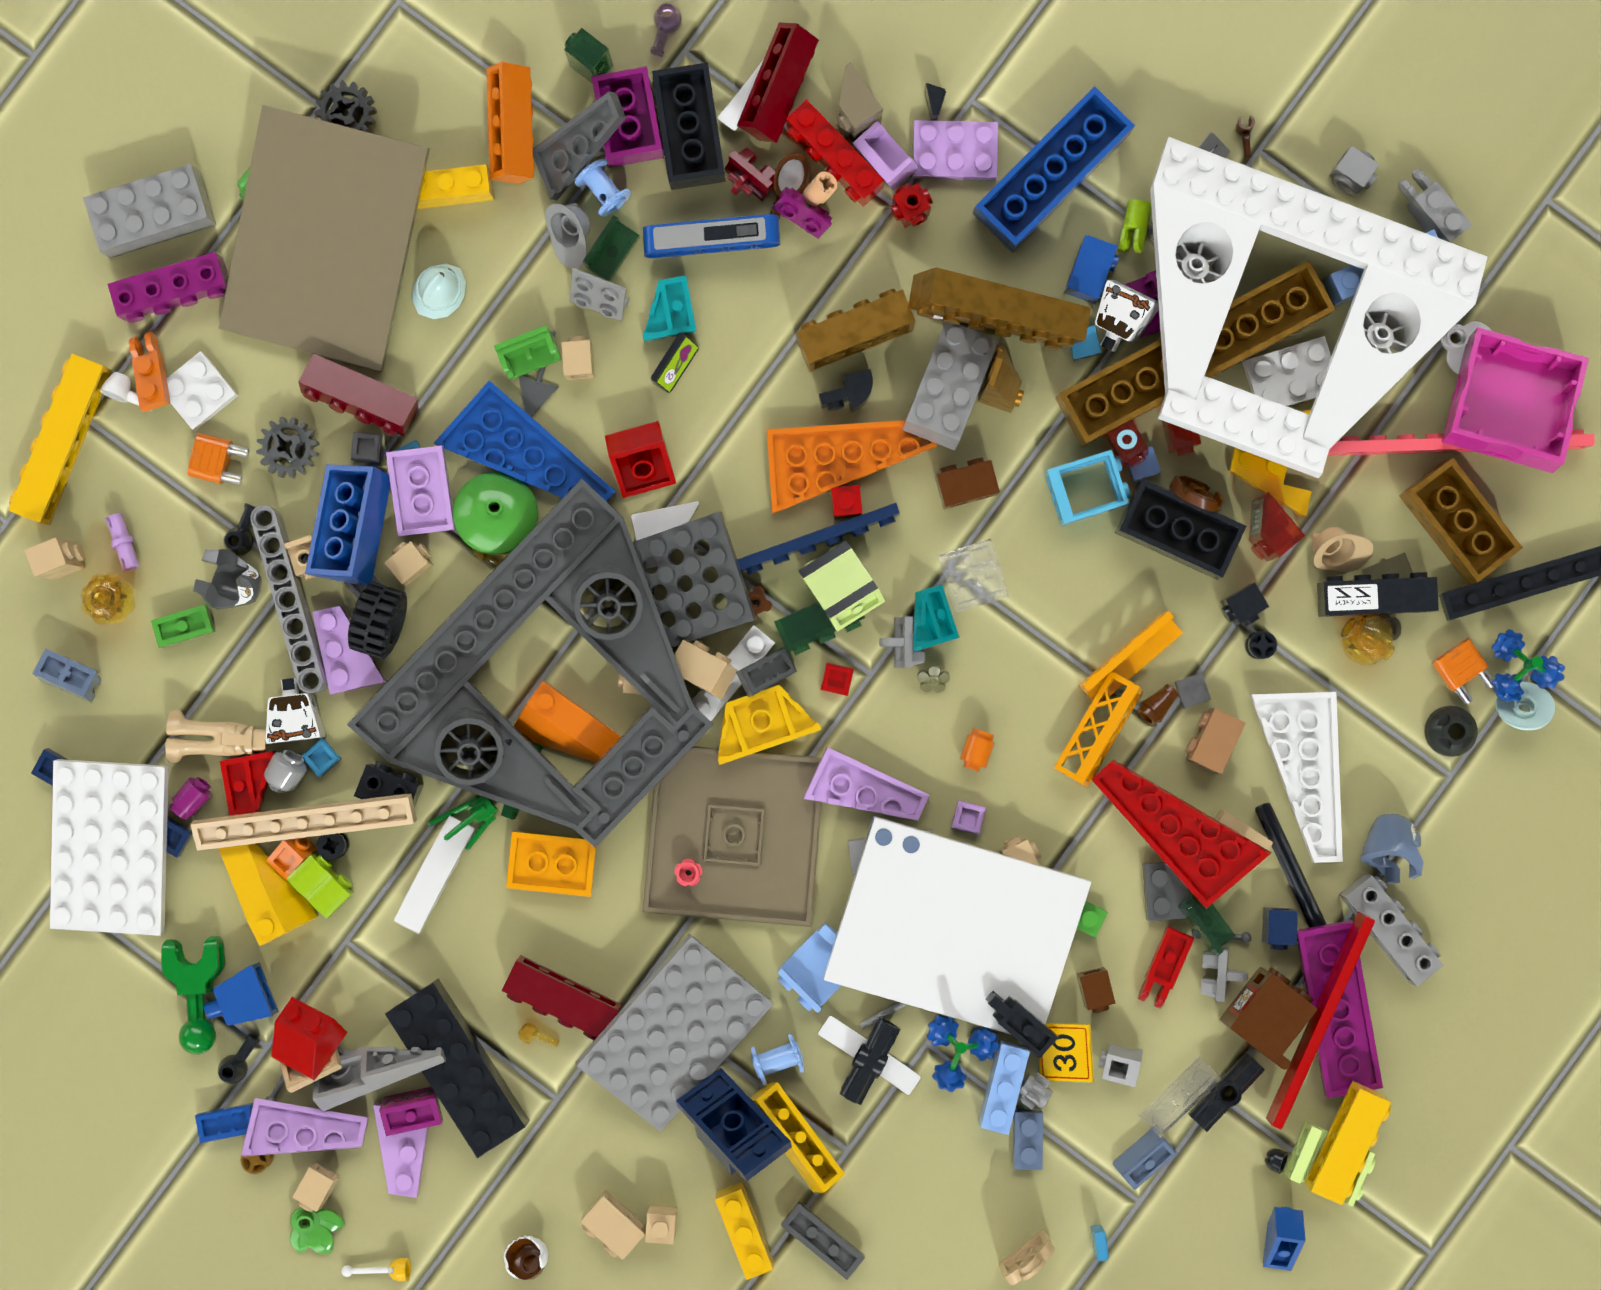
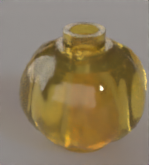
[80,573,135,625]
[1341,614,1395,666]

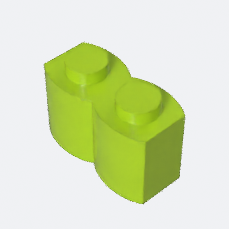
[286,853,354,919]

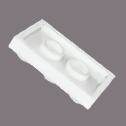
[1242,336,1331,407]

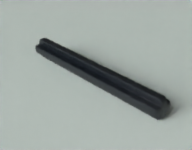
[1255,802,1326,927]

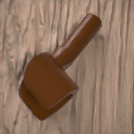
[1235,116,1255,158]

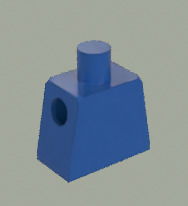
[204,962,279,1025]

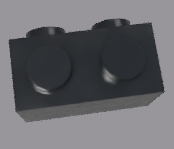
[354,761,424,808]

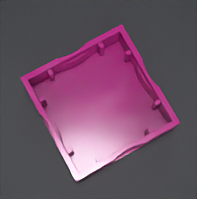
[1442,327,1589,473]

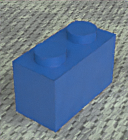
[1064,235,1119,304]

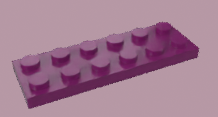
[1297,920,1383,1099]

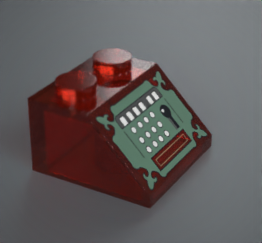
[1249,492,1305,562]

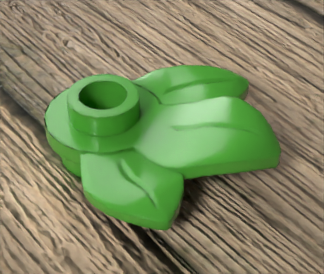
[290,1207,345,1254]

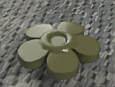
[917,665,950,693]

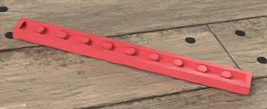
[1327,429,1595,456]

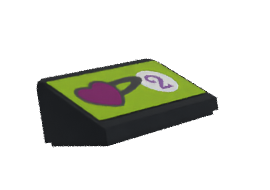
[650,332,699,393]

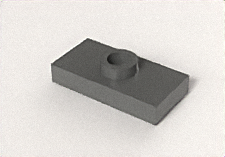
[736,647,797,697]

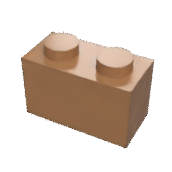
[1185,708,1246,774]

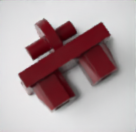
[724,148,775,201]

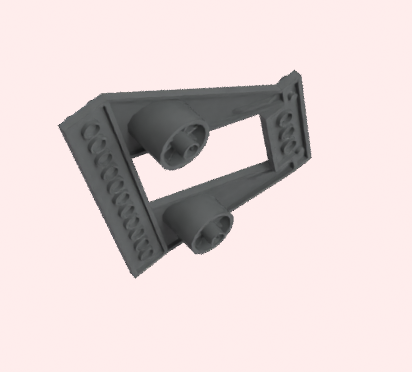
[347,478,713,847]

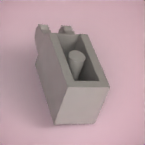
[1398,169,1472,243]

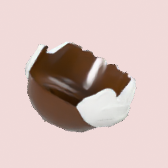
[504,1235,548,1280]

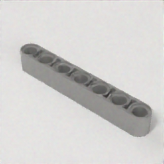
[250,505,328,694]

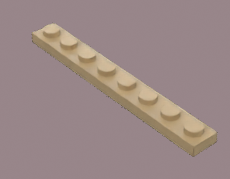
[190,793,417,851]

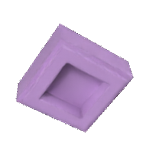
[951,800,986,835]

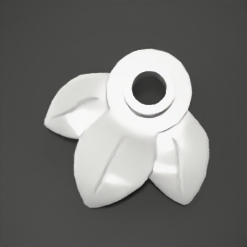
[1441,321,1491,374]

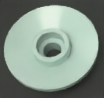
[1496,682,1555,730]

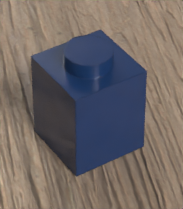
[1262,907,1298,950]

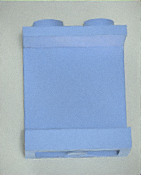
[777,922,842,1013]

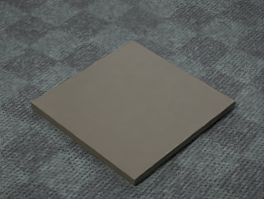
[642,746,822,927]

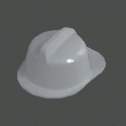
[545,203,591,268]

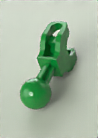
[161,936,225,1055]

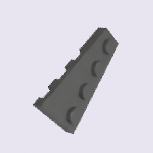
[533,91,626,200]

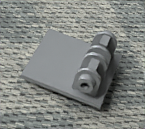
[570,268,630,321]

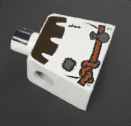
[1095,280,1159,352]
[266,678,326,744]

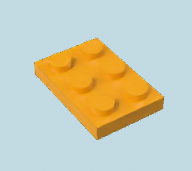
[506,831,597,897]

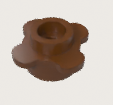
[748,586,772,618]

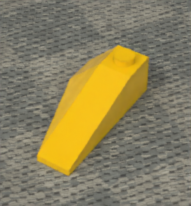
[218,843,319,946]

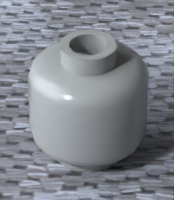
[264,750,307,793]

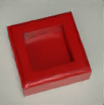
[821,663,854,696]

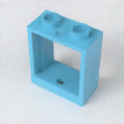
[1044,450,1131,526]

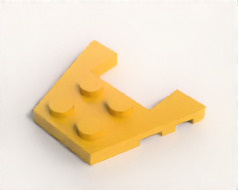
[1228,410,1312,517]

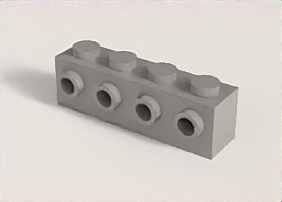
[1339,874,1444,987]

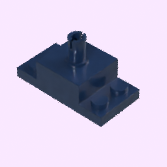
[676,1068,792,1182]

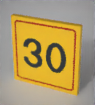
[1039,1023,1094,1082]

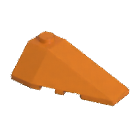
[514,681,621,763]

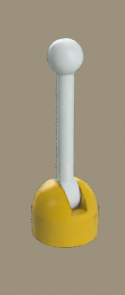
[341,1258,411,1282]

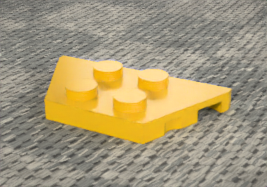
[717,685,822,765]

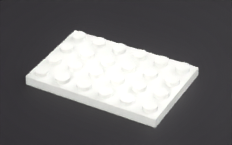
[50,759,169,936]

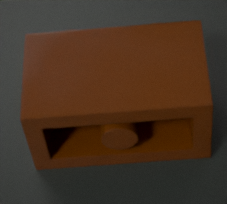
[935,457,1000,509]

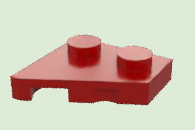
[220,751,276,816]

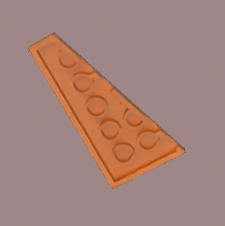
[767,420,937,515]

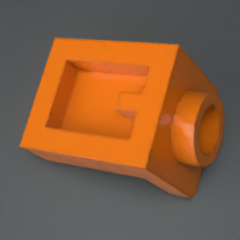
[266,837,317,880]

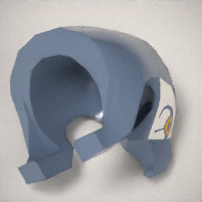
[1360,814,1423,884]

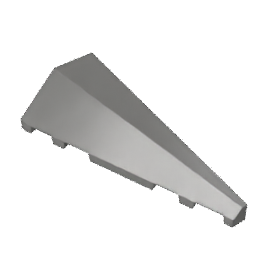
[313,1047,446,1111]

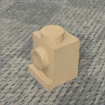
[284,535,317,580]

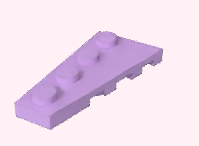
[803,747,930,821]
[241,1098,369,1157]

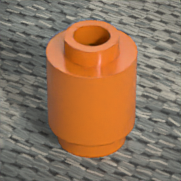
[960,728,995,771]

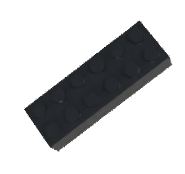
[385,978,530,1159]

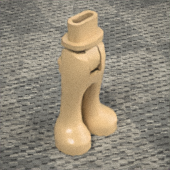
[165,710,267,763]

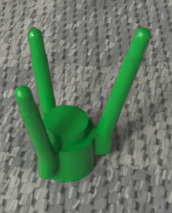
[428,795,498,850]

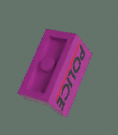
[379,1087,443,1136]

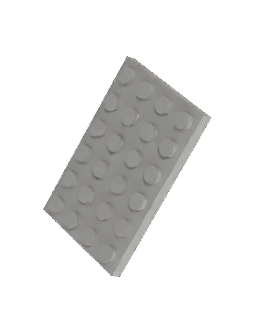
[575,933,773,1132]

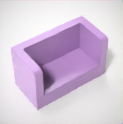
[852,121,918,191]

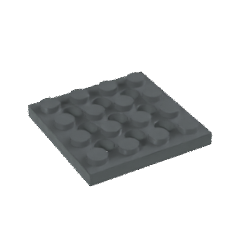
[628,512,756,648]

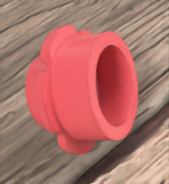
[674,859,702,886]

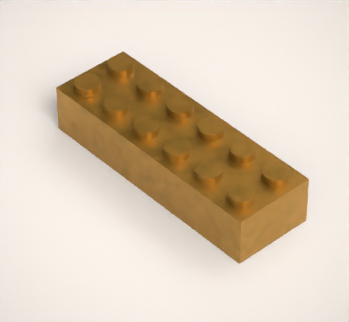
[908,267,1091,350]

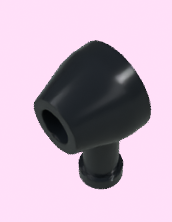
[223,503,256,555]
[218,1034,260,1084]

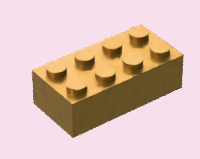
[797,289,915,372]
[1399,458,1523,584]

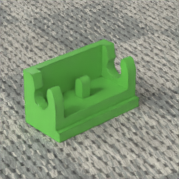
[494,325,562,380]

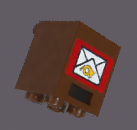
[1219,967,1318,1070]

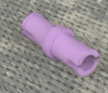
[105,513,140,572]

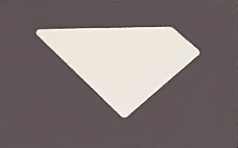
[631,501,699,569]

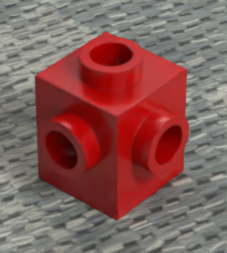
[890,183,933,228]

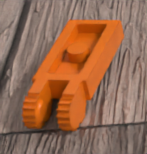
[129,331,170,412]

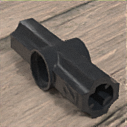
[839,1017,901,1105]
[1188,1052,1265,1132]

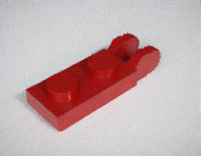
[1138,925,1194,1009]

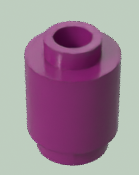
[170,777,212,820]

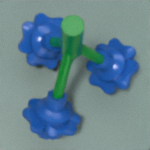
[1491,629,1565,702]
[927,1015,1000,1092]

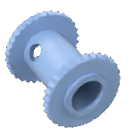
[575,159,631,217]
[751,1034,804,1086]

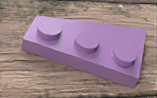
[312,606,387,694]
[373,1103,429,1198]

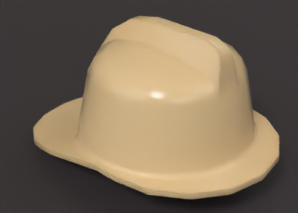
[1311,527,1373,572]

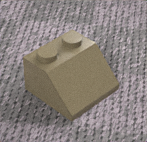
[837,62,883,142]

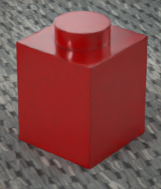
[831,485,862,519]

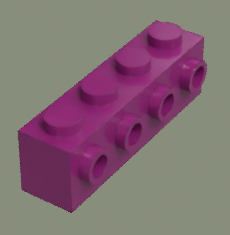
[107,252,229,323]

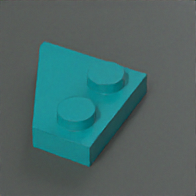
[643,275,697,342]
[913,584,960,652]

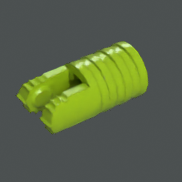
[1118,199,1152,253]

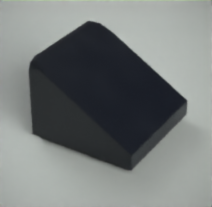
[924,83,946,121]

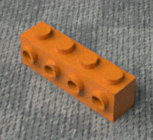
[486,61,535,184]

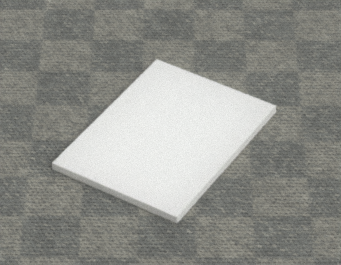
[823,816,1091,1034]

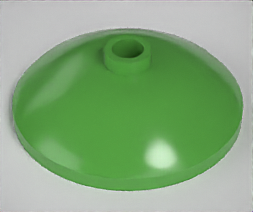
[453,472,538,555]

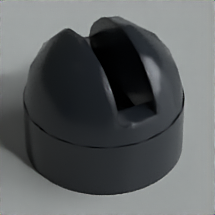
[1265,1148,1288,1174]

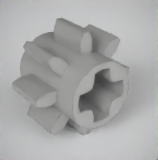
[1019,1073,1053,1110]

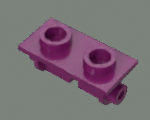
[772,187,832,239]

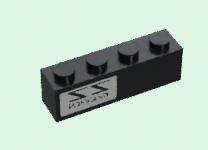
[1317,572,1439,617]

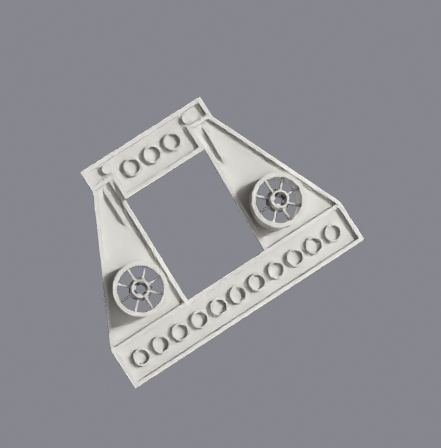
[1150,137,1487,478]

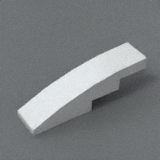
[394,816,475,934]

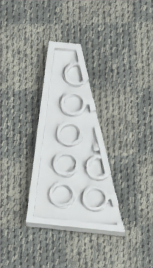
[1249,692,1343,863]

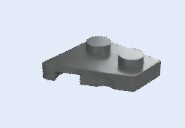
[1142,862,1202,921]

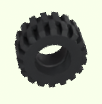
[348,582,407,659]

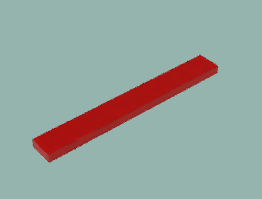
[1266,911,1375,1130]

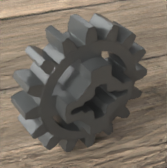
[314,80,377,133]
[256,417,320,479]

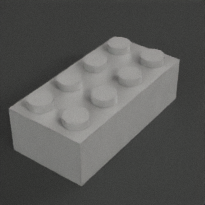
[83,164,217,258]
[903,322,999,451]

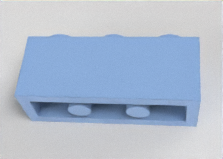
[978,1039,1030,1135]

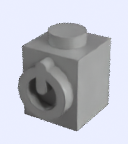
[1329,145,1379,195]

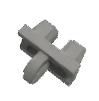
[879,616,925,668]
[1201,947,1248,1002]

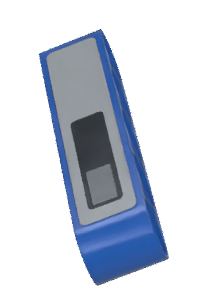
[643,214,780,258]

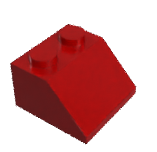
[605,421,677,498]
[271,997,348,1081]

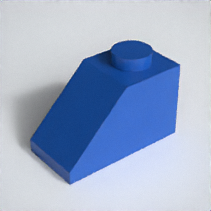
[1263,1207,1306,1271]

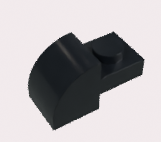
[819,369,873,412]

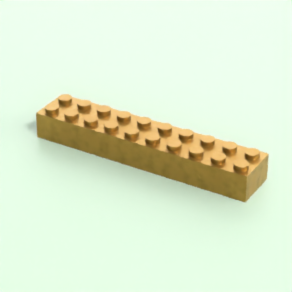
[1055,260,1336,447]

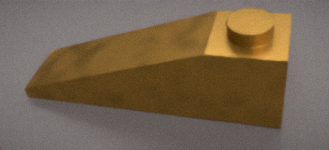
[979,345,1024,413]

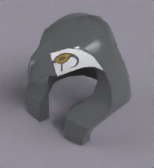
[193,549,262,610]

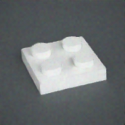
[167,351,239,431]

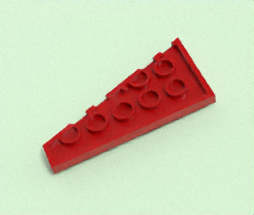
[1091,760,1272,909]

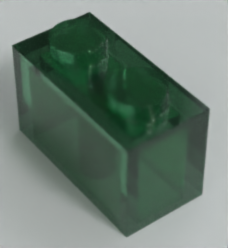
[564,27,614,84]

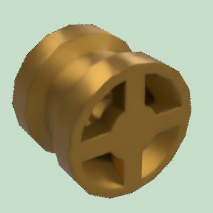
[240,1154,274,1174]

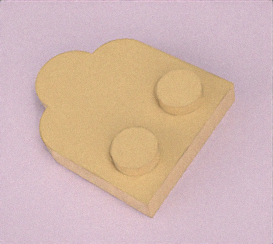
[999,1229,1055,1286]

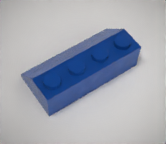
[305,464,390,585]

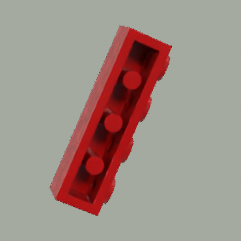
[786,99,885,207]

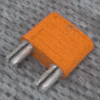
[187,433,250,485]
[1432,638,1494,704]

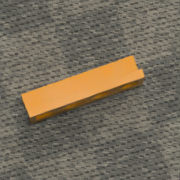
[1079,611,1183,702]
[1054,671,1144,788]

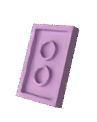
[912,120,998,180]
[386,445,456,536]

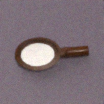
[770,153,811,219]

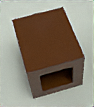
[1076,967,1116,1013]

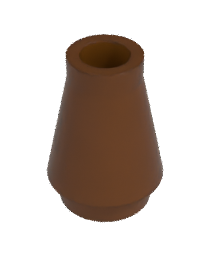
[1137,684,1179,726]

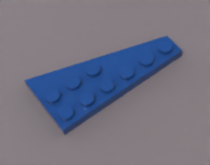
[433,380,616,502]

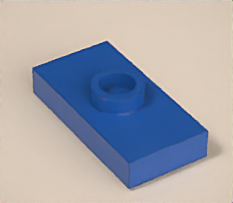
[195,1103,253,1143]

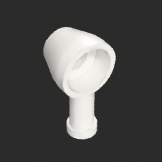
[100,372,152,412]

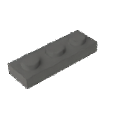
[781,1201,865,1280]

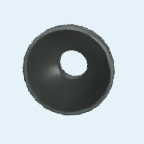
[1424,706,1478,757]

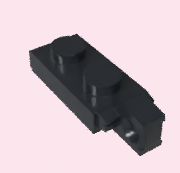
[986,991,1059,1058]

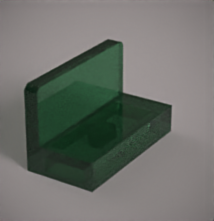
[583,215,640,282]
[1178,894,1236,955]

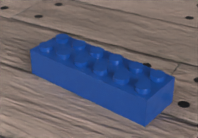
[973,86,1135,253]

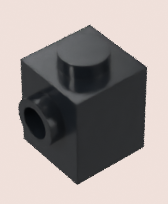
[1220,582,1270,627]

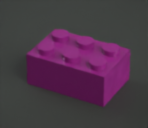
[591,66,664,168]

